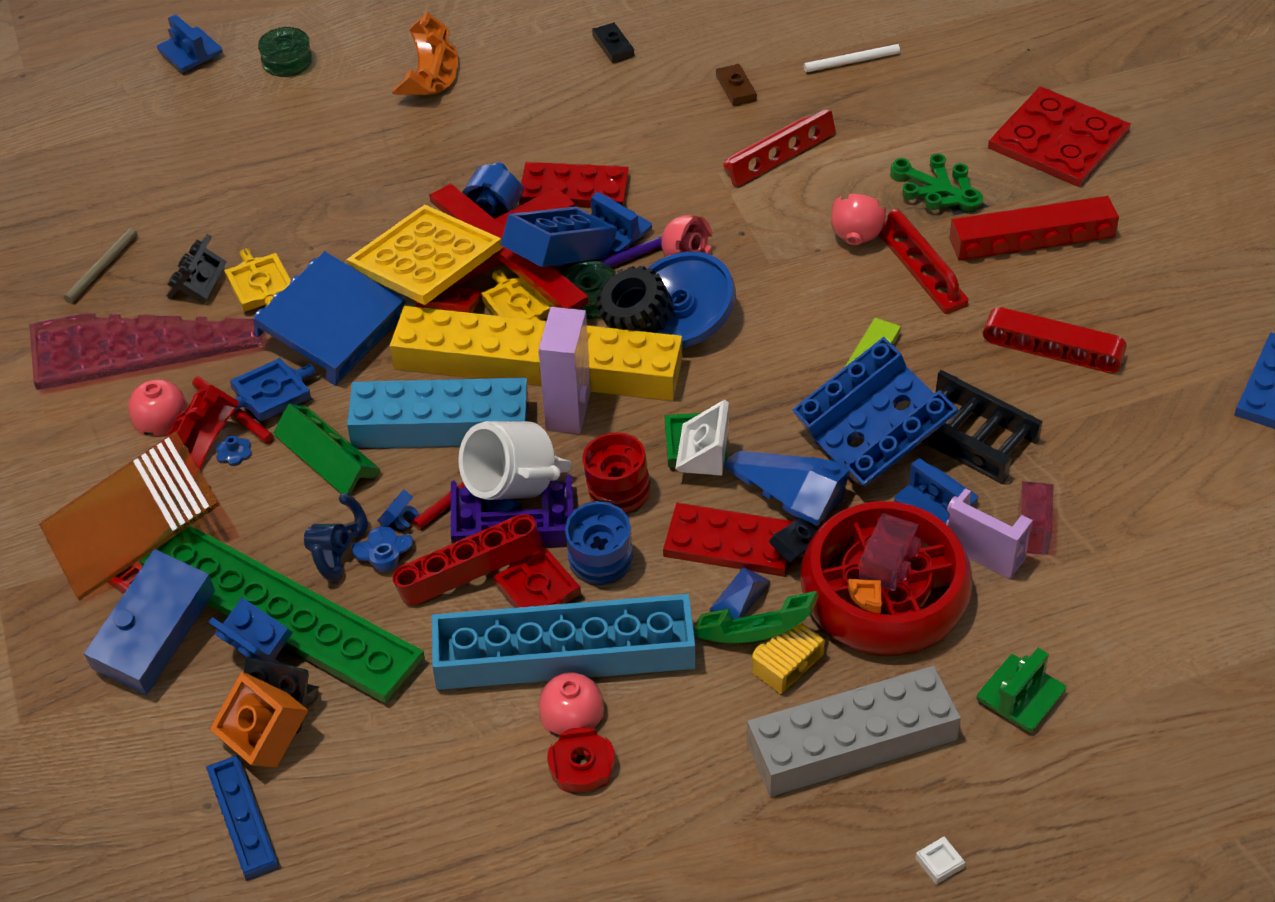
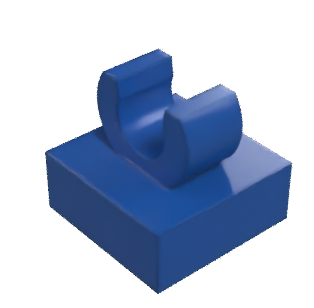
[377,489,419,531]

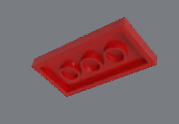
[519,162,629,208]
[663,502,795,577]

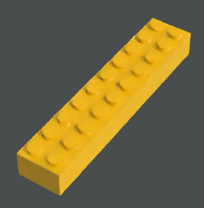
[390,306,682,401]

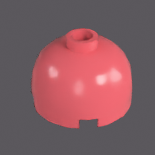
[831,194,886,245]
[661,215,712,257]
[128,379,187,437]
[539,672,604,735]

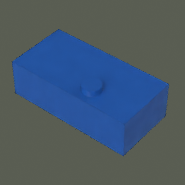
[500,207,617,267]
[84,549,215,696]

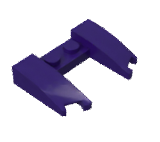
[451,474,573,548]

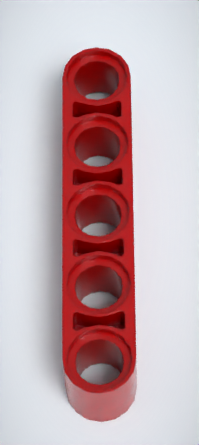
[982,307,1127,373]
[392,514,543,605]

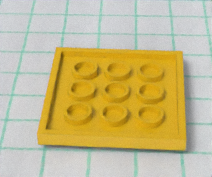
[346,204,503,305]

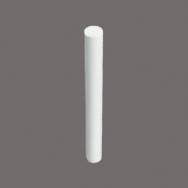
[804,44,900,73]

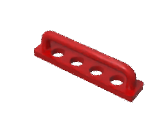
[723,109,836,186]
[878,209,969,314]

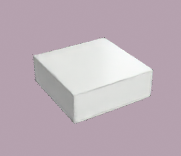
[915,836,965,885]

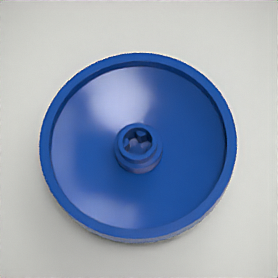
[631,251,736,349]

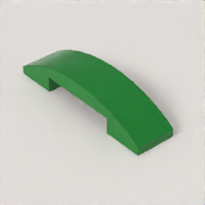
[693,591,819,643]

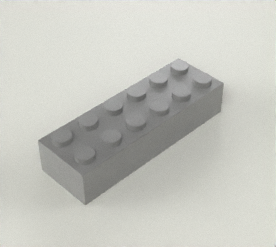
[747,666,961,797]

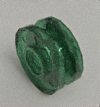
[258,27,312,77]
[562,261,616,319]

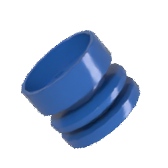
[565,501,633,585]

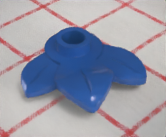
[351,526,413,571]

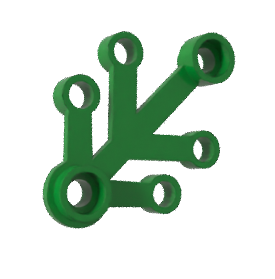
[890,153,983,212]

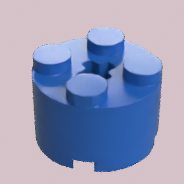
[462,162,524,219]

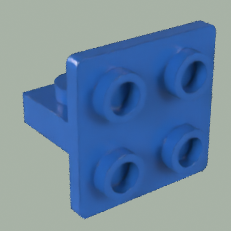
[157,14,223,72]
[591,192,652,254]
[894,458,978,524]
[209,598,293,663]

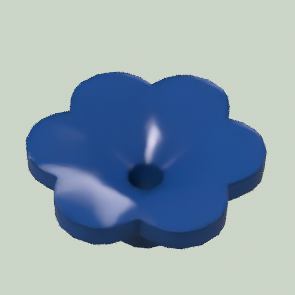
[216,436,251,466]

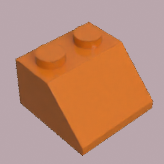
[209,672,309,767]

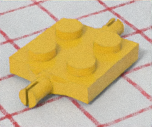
[224,248,291,312]
[481,270,555,320]

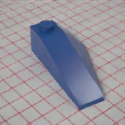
[723,451,849,525]

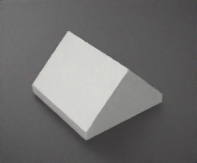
[675,399,729,476]

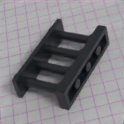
[904,370,1043,484]

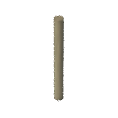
[64,228,138,304]

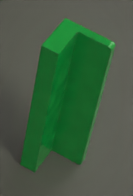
[273,404,380,495]

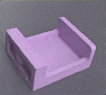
[946,488,1033,579]

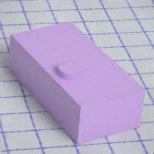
[539,307,591,434]

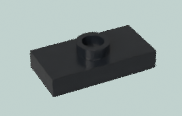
[592,22,635,63]
[768,518,818,563]

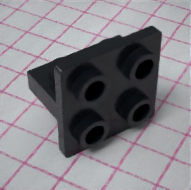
[166,234,227,304]
[244,656,319,734]

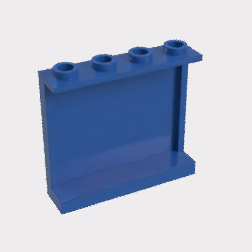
[253,251,405,386]

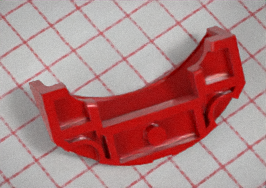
[151,384,239,503]

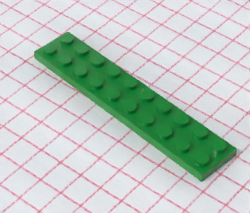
[139,522,425,704]

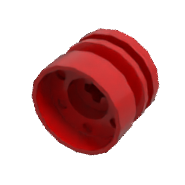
[582,432,651,513]

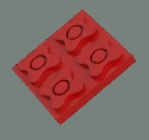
[988,86,1131,188]

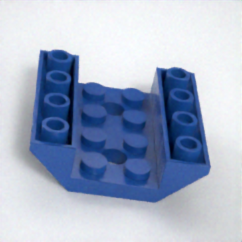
[792,336,959,487]

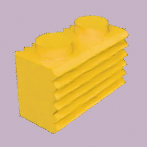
[752,623,825,694]

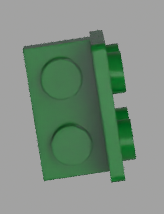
[976,647,1066,732]

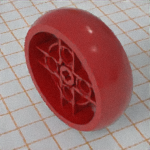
[800,501,972,656]

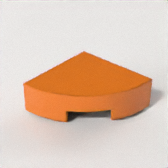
[848,579,881,613]

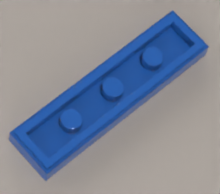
[206,755,279,881]

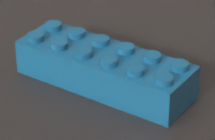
[347,378,529,448]

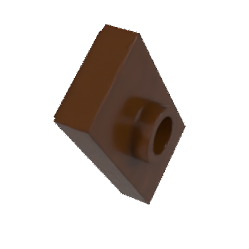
[716,64,757,106]

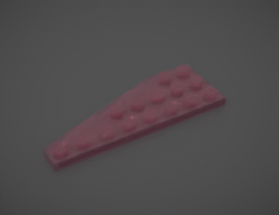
[29,313,264,390]

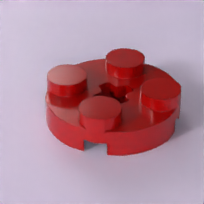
[547,727,615,792]

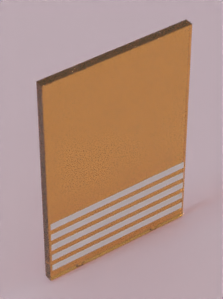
[39,431,220,600]

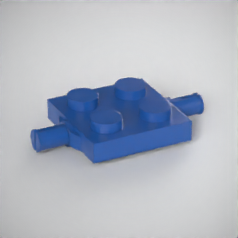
[230,358,316,422]

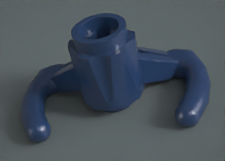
[304,493,368,584]

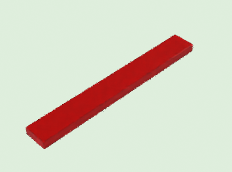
[429,183,588,310]

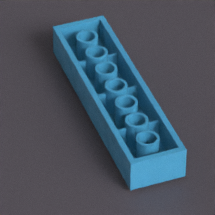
[432,594,695,690]

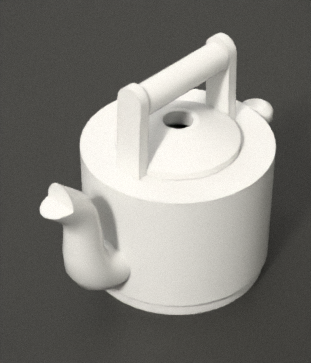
[459,421,572,500]

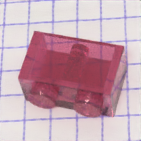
[1017,481,1054,555]
[859,513,922,591]

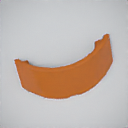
[392,12,458,95]

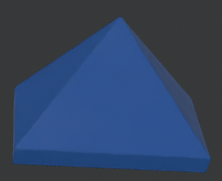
[710,567,770,619]

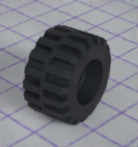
[596,266,674,333]

